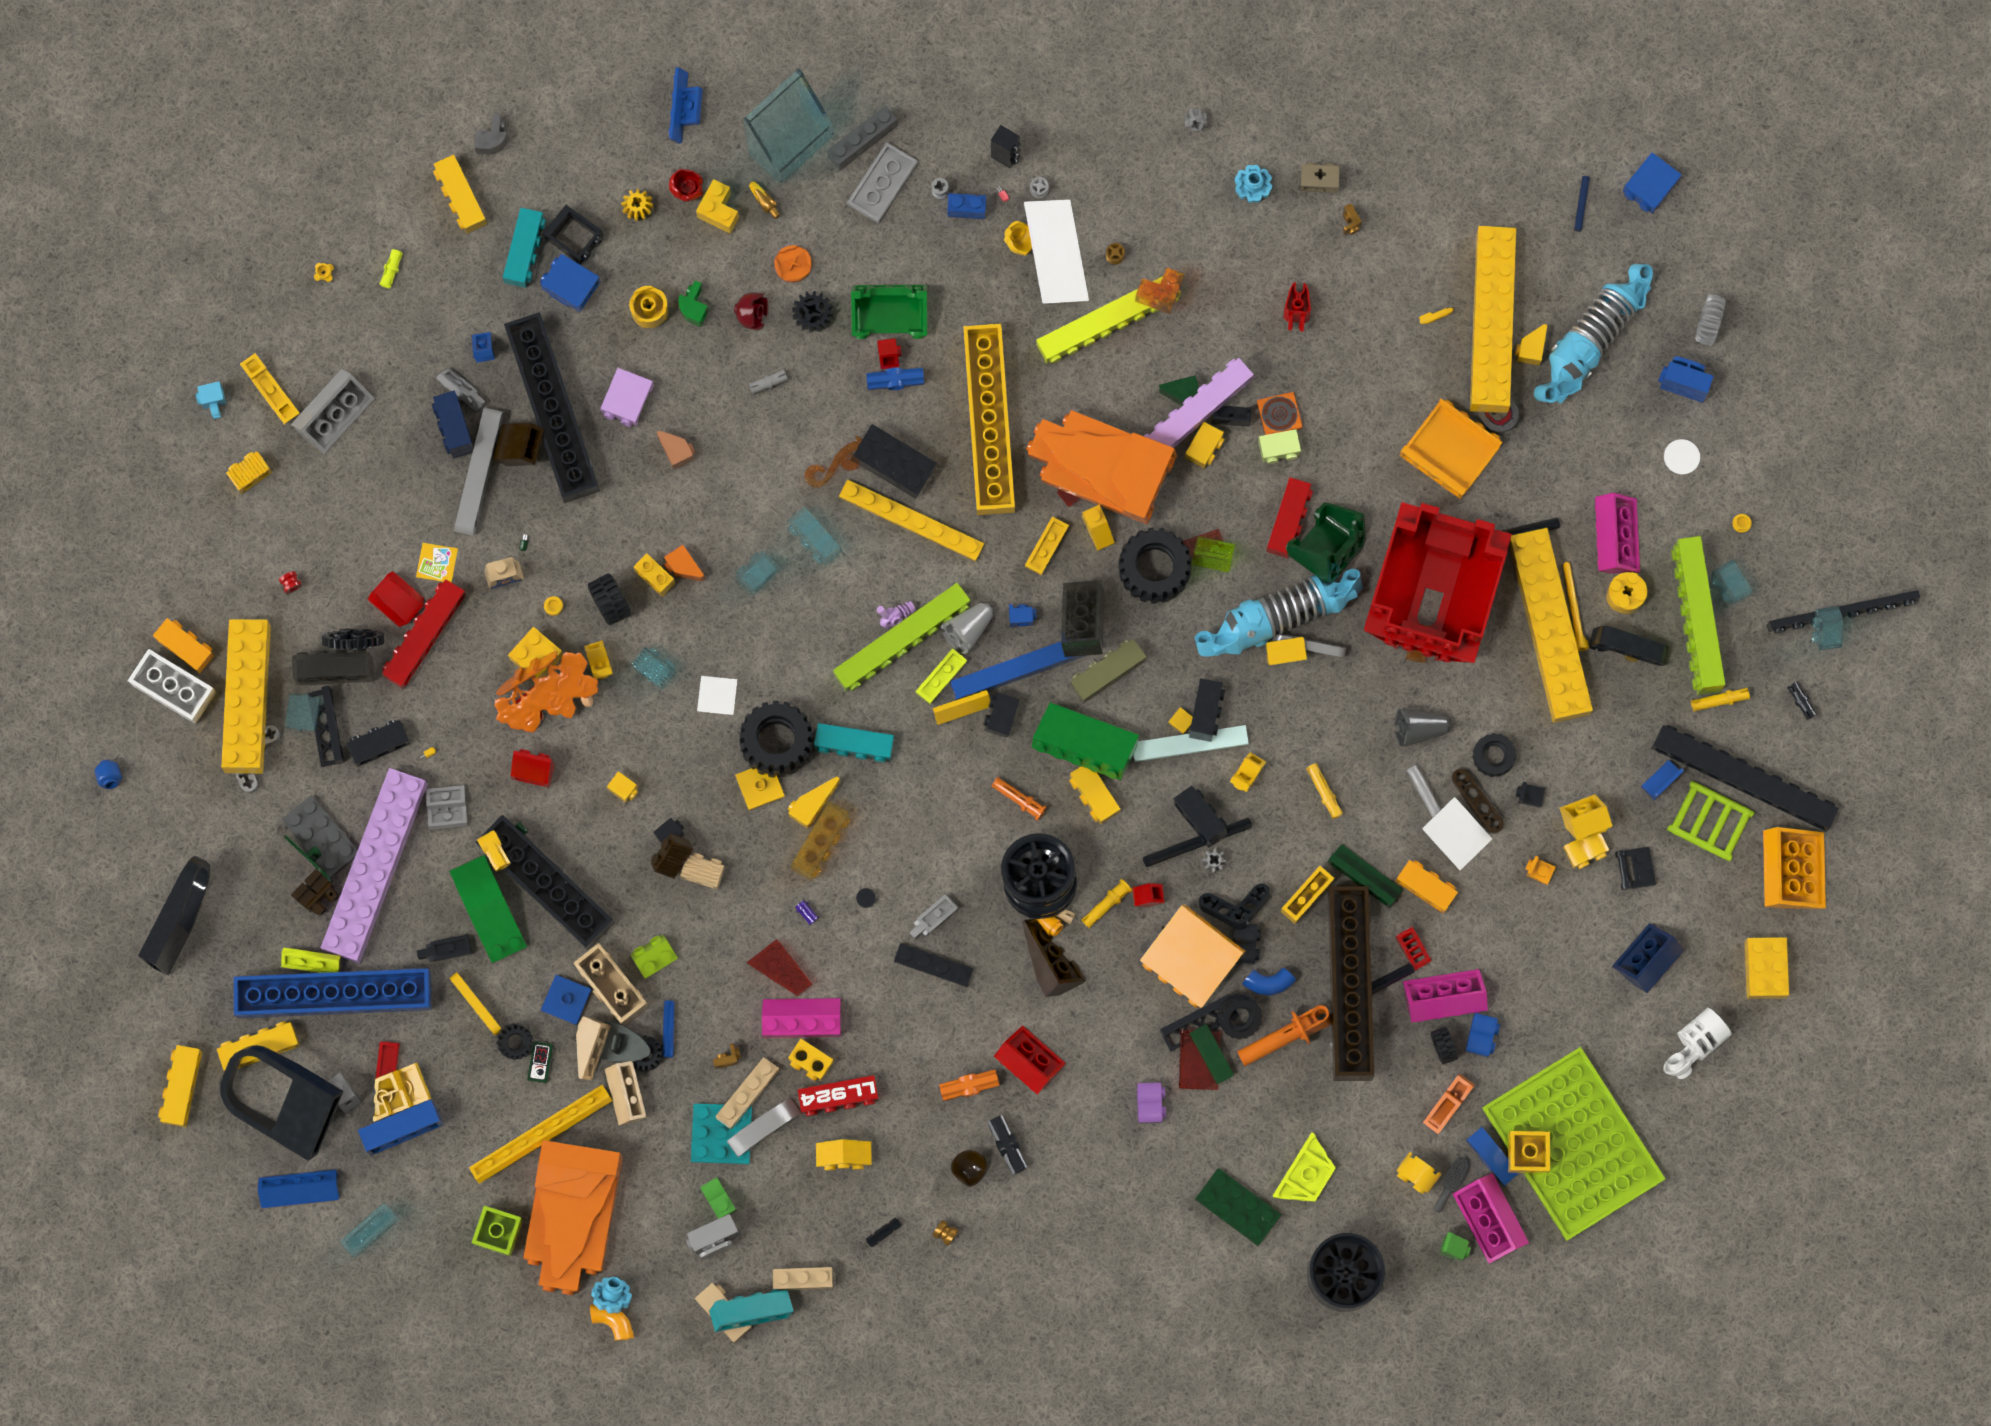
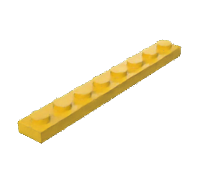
[839,479,984,561]
[469,1085,612,1184]

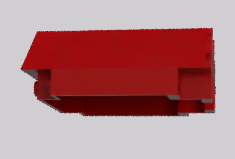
[1363,502,1512,663]

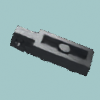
[417,935,472,962]

